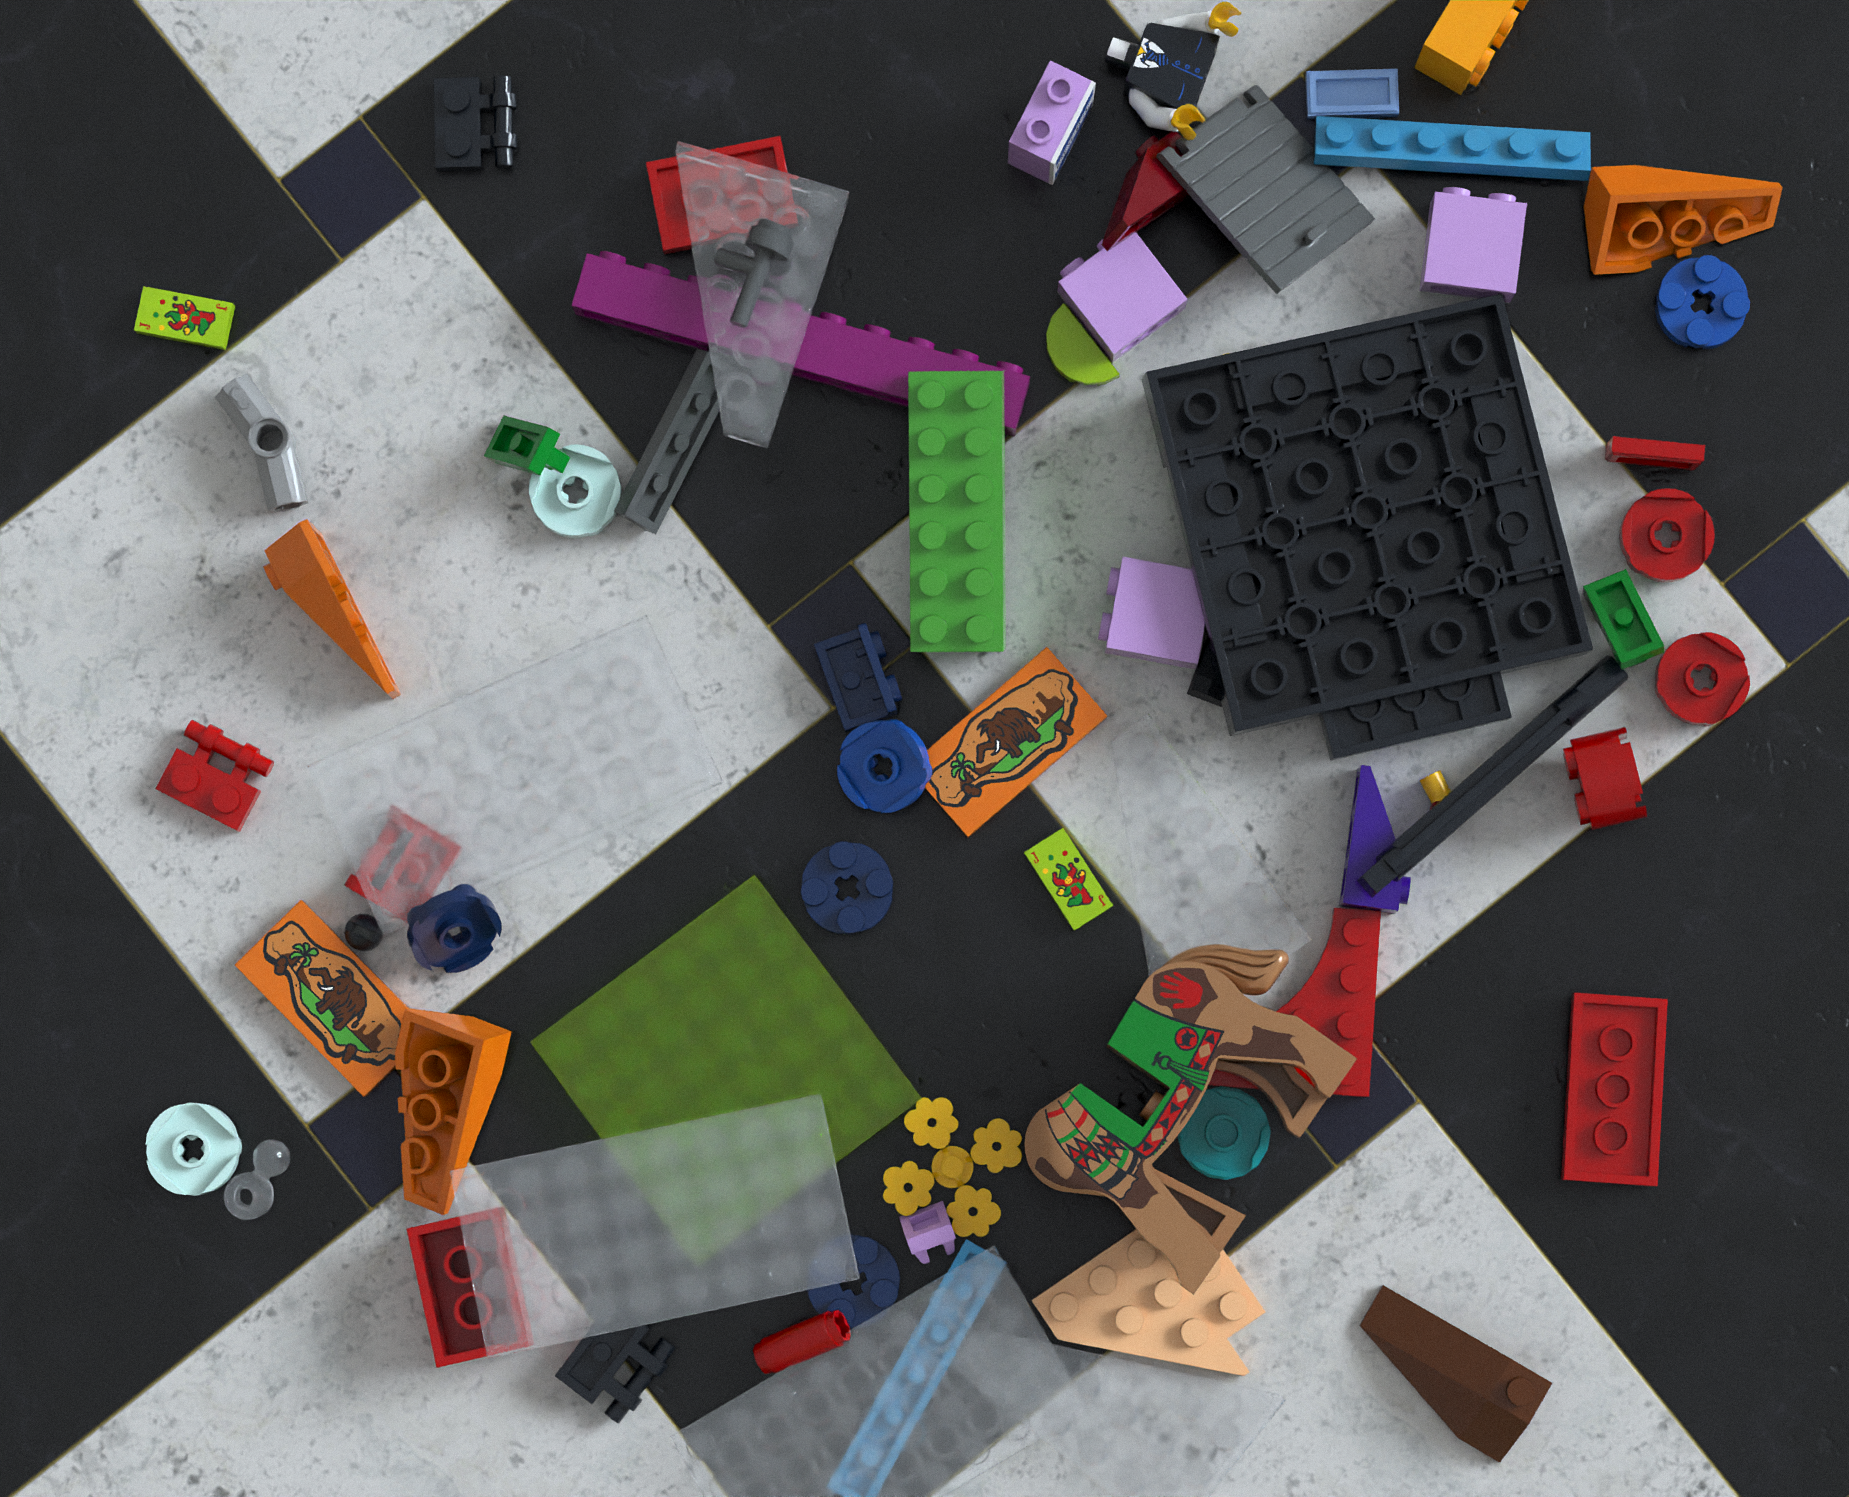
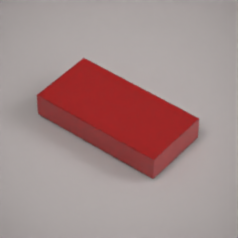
[1605,436,1705,470]

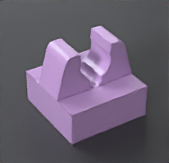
[899,1201,956,1264]

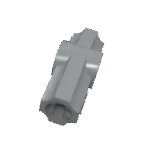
[215,374,308,513]

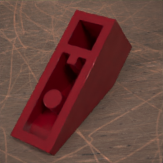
[1101,132,1190,252]

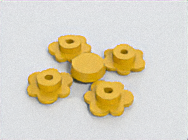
[883,1097,1022,1237]

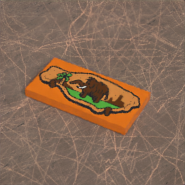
[925,647,1108,838]
[235,900,409,1097]

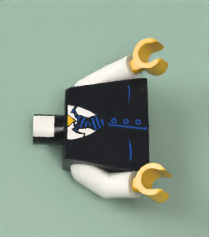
[1105,2,1241,140]

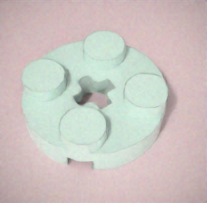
[529,444,622,538]
[145,1103,242,1196]

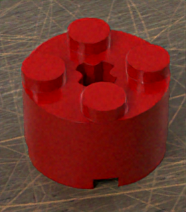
[1563,726,1647,830]

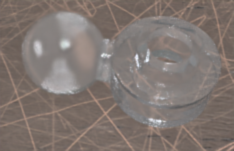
[224,1139,290,1220]

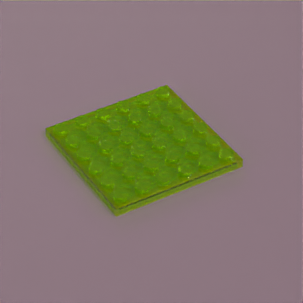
[530,874,922,1268]

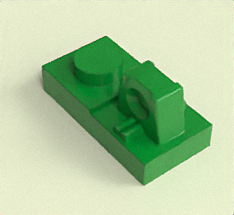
[484,415,570,475]
[1583,569,1664,670]

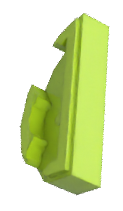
[1046,303,1120,386]

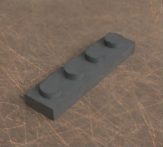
[614,348,739,534]

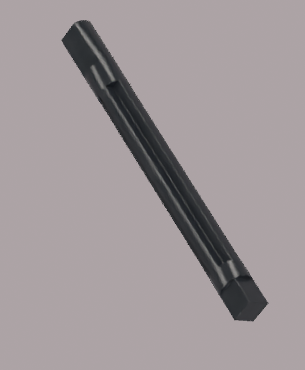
[1357,655,1628,897]

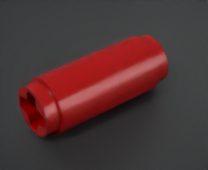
[753,1310,851,1374]

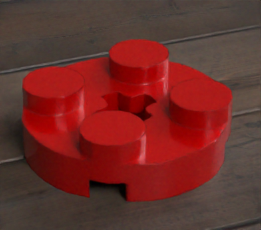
[1619,488,1715,582]
[1654,632,1750,726]

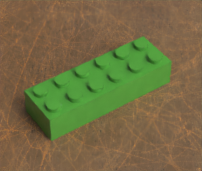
[908,371,1006,652]

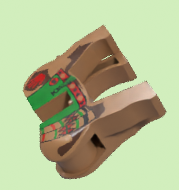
[1025,944,1357,1295]

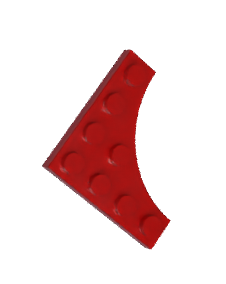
[1208,908,1381,1097]

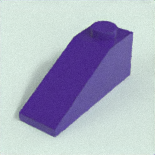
[1339,765,1411,914]

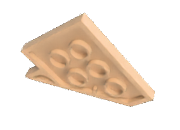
[1031,1229,1265,1376]

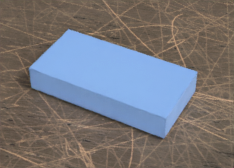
[1305,69,1399,120]

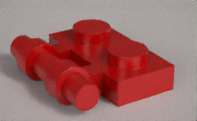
[155,720,274,832]

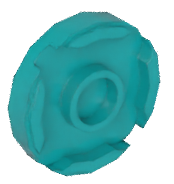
[1177,1086,1271,1180]

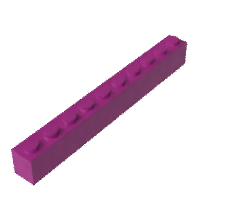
[572,251,1030,437]

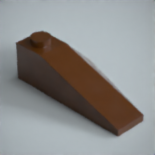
[1359,1285,1552,1463]

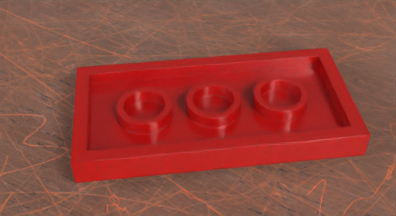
[1561,993,1668,1186]

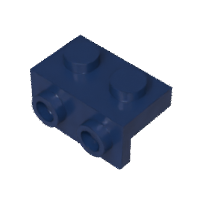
[814,622,903,733]

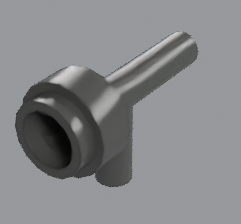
[714,219,794,328]

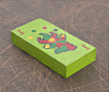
[134,286,235,350]
[1024,828,1113,931]

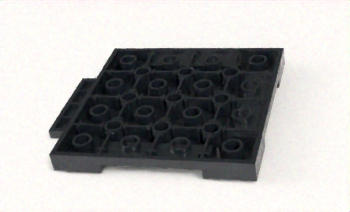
[1141,293,1593,761]

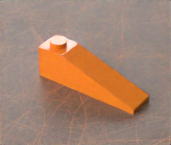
[1584,165,1783,275]
[263,519,401,699]
[395,1008,512,1215]

